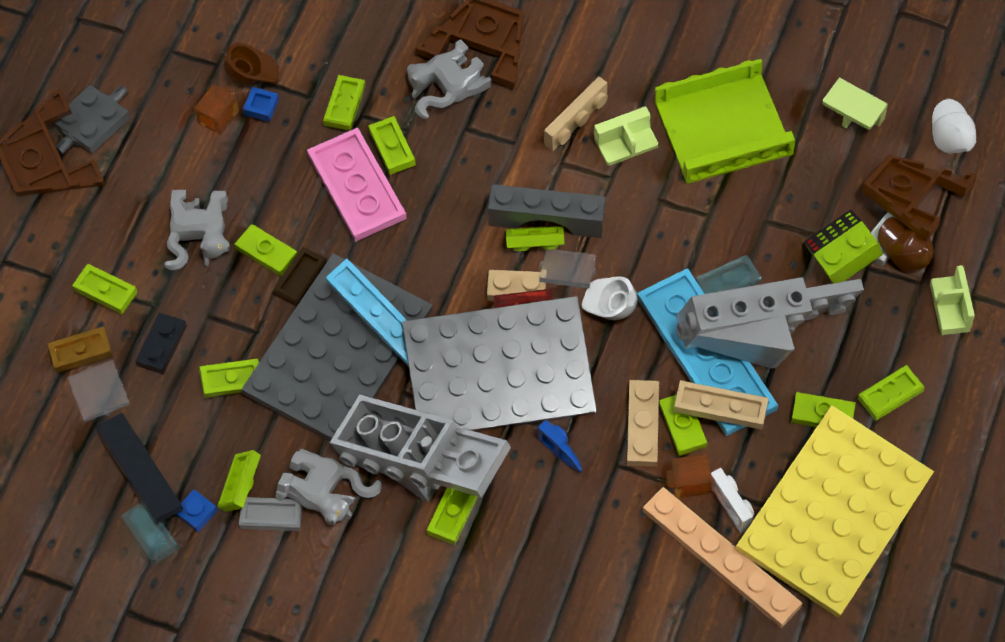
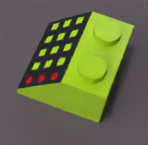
[803,209,883,284]

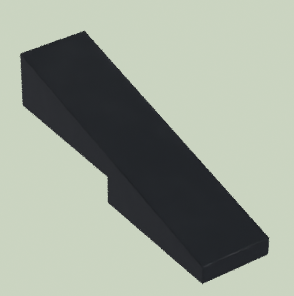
[96,413,183,524]

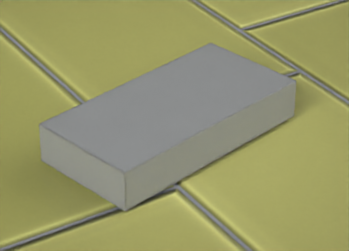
[239,497,303,531]

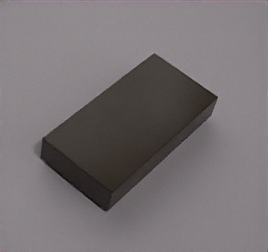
[272,247,327,307]

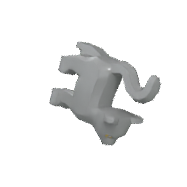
[407,39,491,119]
[164,190,230,271]
[276,449,382,525]

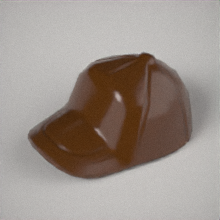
[223,42,279,85]
[878,217,933,273]

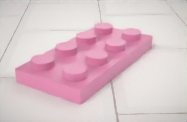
[307,128,407,242]

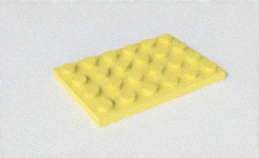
[735,405,934,618]

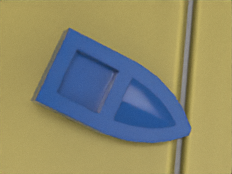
[538,420,582,473]

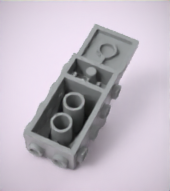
[676,277,864,368]
[330,394,511,502]

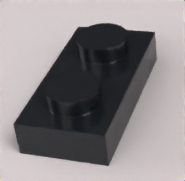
[135,312,187,375]

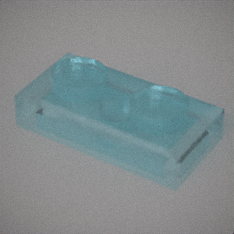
[696,255,761,294]
[121,503,179,565]

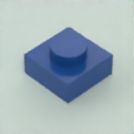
[243,87,280,122]
[175,489,218,533]

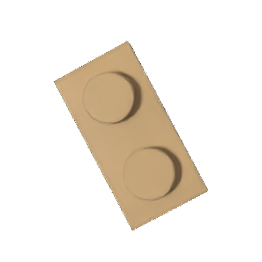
[487,270,547,302]

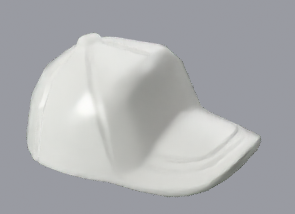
[932,99,976,154]
[582,276,637,320]

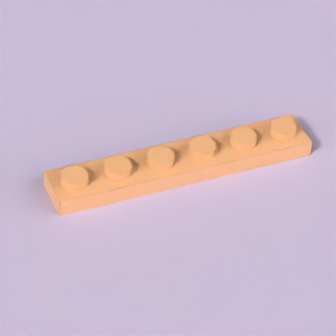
[643,487,802,628]

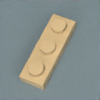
[544,77,608,151]
[627,380,659,467]
[674,380,769,429]

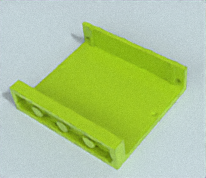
[655,59,795,184]

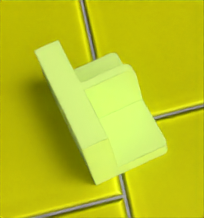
[822,78,888,130]
[594,106,658,166]
[930,265,975,335]

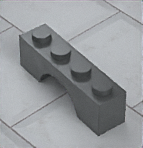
[488,184,606,238]

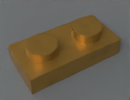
[47,326,113,373]

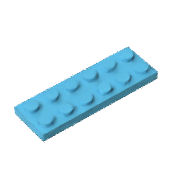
[637,268,778,436]

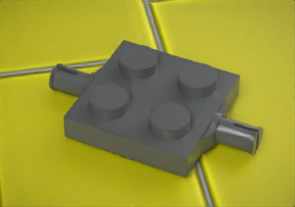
[52,85,131,155]

